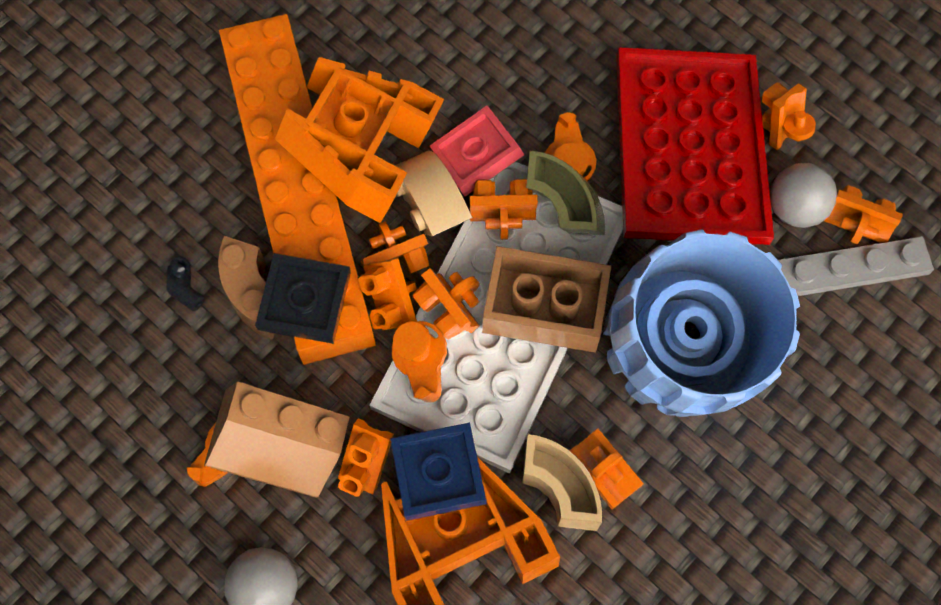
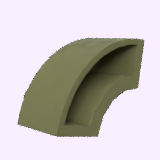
[526,151,605,235]

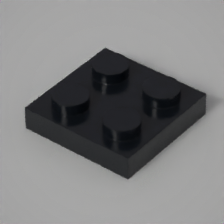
[255,253,351,344]

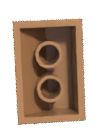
[204,382,350,498]

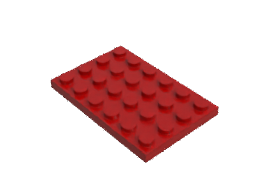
[616,47,774,245]

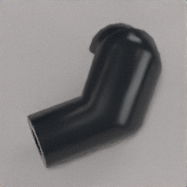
[166,257,204,312]

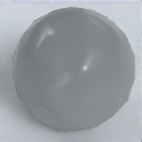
[770,163,837,228]
[224,547,298,605]

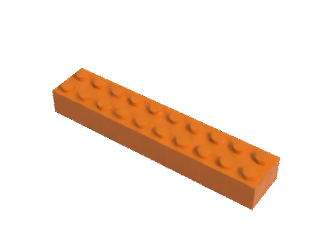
[219,14,376,365]

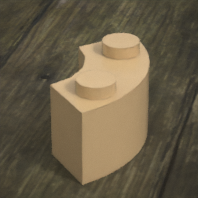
[395,150,472,236]
[522,434,602,531]

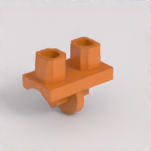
[762,82,816,150]
[470,179,538,240]
[824,185,903,244]
[360,221,429,274]
[358,258,417,330]
[412,268,480,340]
[338,418,394,497]
[569,428,644,510]

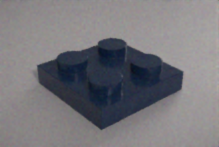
[390,422,487,521]

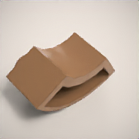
[218,236,275,340]

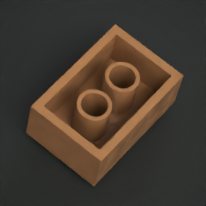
[482,246,611,353]

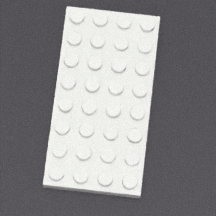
[370,162,623,473]

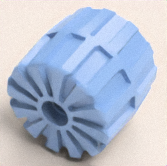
[603,230,800,417]

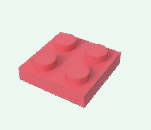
[430,105,524,197]

